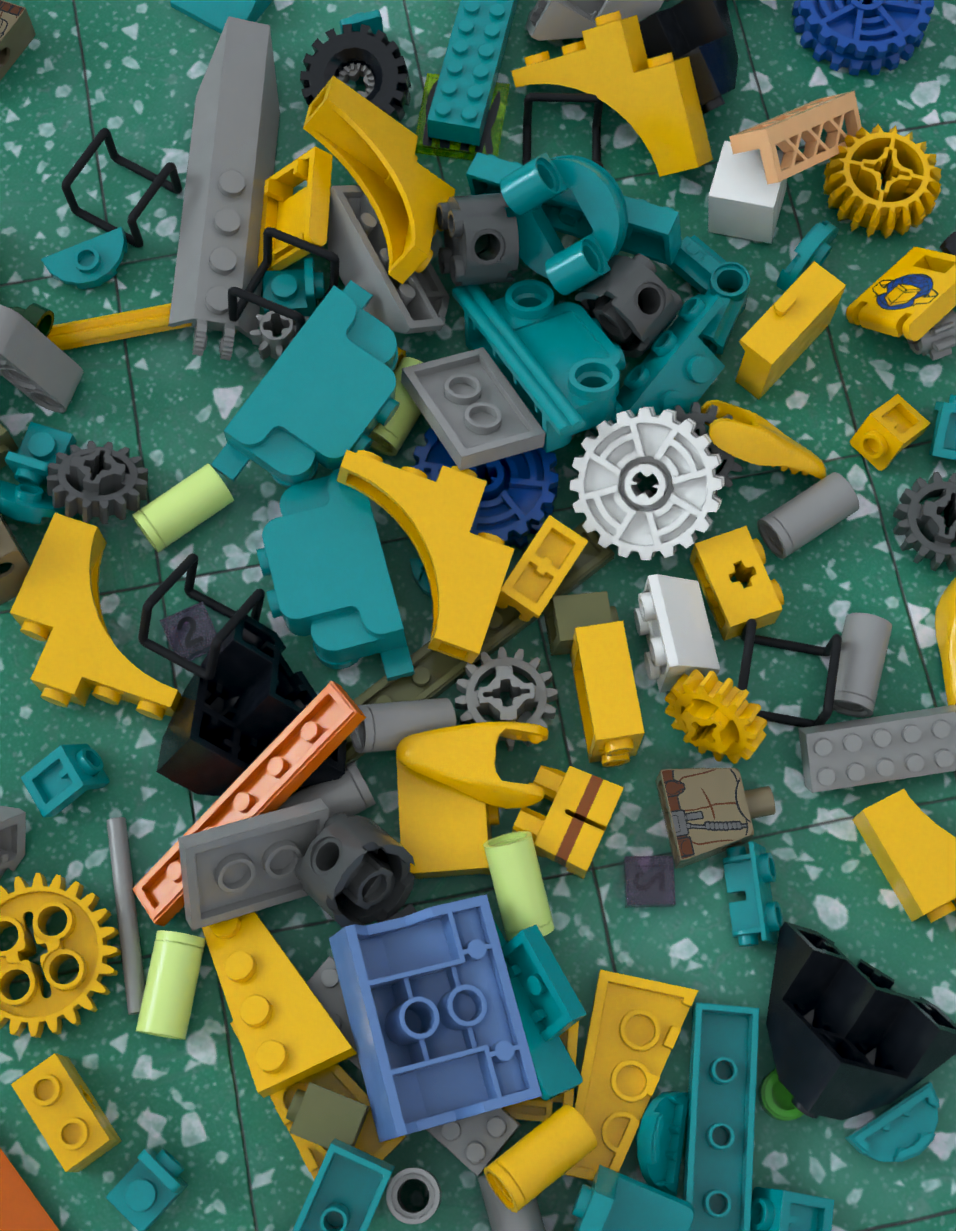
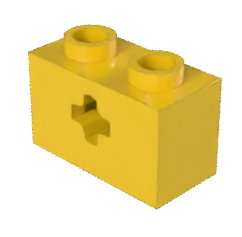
[689,526,784,641]
[11,1053,122,1172]

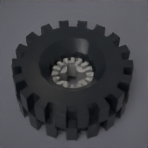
[300,24,411,122]

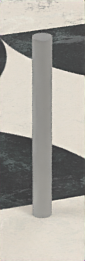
[106,817,145,1015]

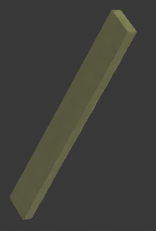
[345,521,615,766]

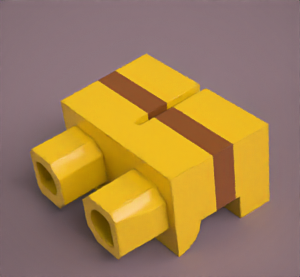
[512,765,624,879]

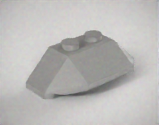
[328,185,450,334]

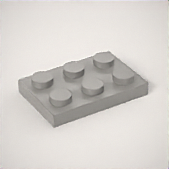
[401,347,546,471]
[178,798,329,931]

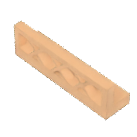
[729,91,862,184]

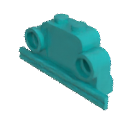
[211,280,400,488]
[452,280,626,453]
[256,467,415,681]

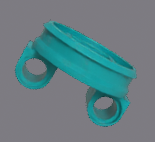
[500,152,628,295]

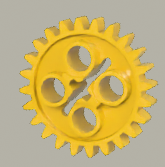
[0,873,121,1038]

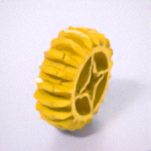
[823,124,942,239]

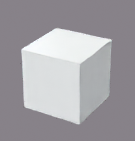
[708,141,787,244]

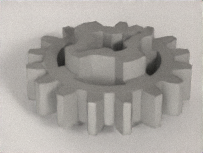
[455,647,558,752]

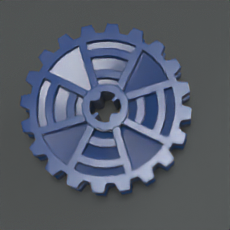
[792,0,934,76]
[410,428,559,550]

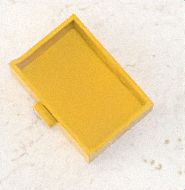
[735,261,846,400]
[396,756,500,879]

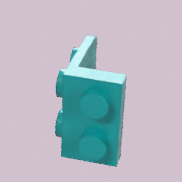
[563,1165,694,1231]

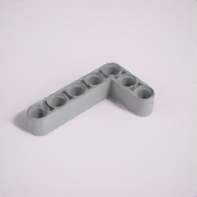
[0,305,84,413]

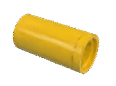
[484,1104,598,1213]

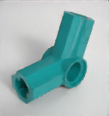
[668,235,751,354]

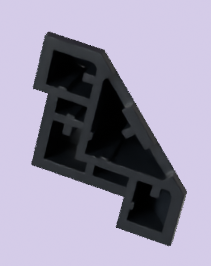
[639,0,738,115]
[156,610,347,796]
[766,922,956,1120]

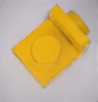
[850,394,931,471]

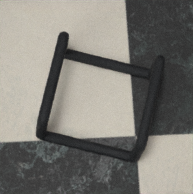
[523,93,604,168]
[61,128,182,248]
[228,227,340,335]
[138,553,265,680]
[738,619,842,728]

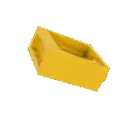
[570,621,645,767]

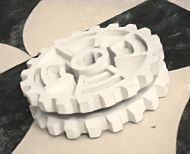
[570,407,725,560]

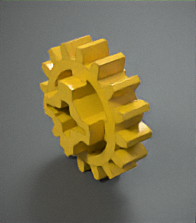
[665,669,767,764]

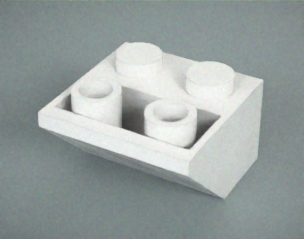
[634,574,720,693]

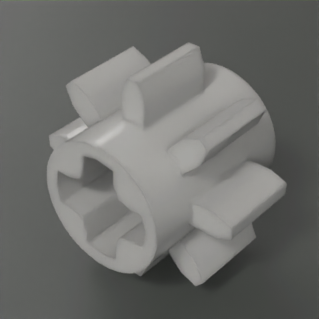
[907,309,956,361]
[250,310,296,360]

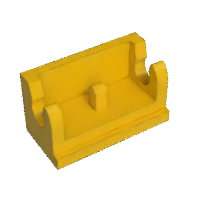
[496,515,588,622]

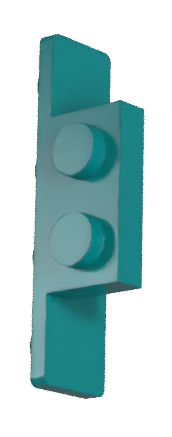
[589,294,725,436]
[494,920,587,1101]

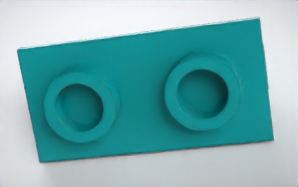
[722,841,783,947]

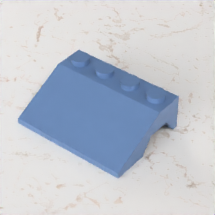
[329,894,542,1143]

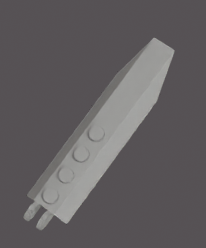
[169,16,280,361]

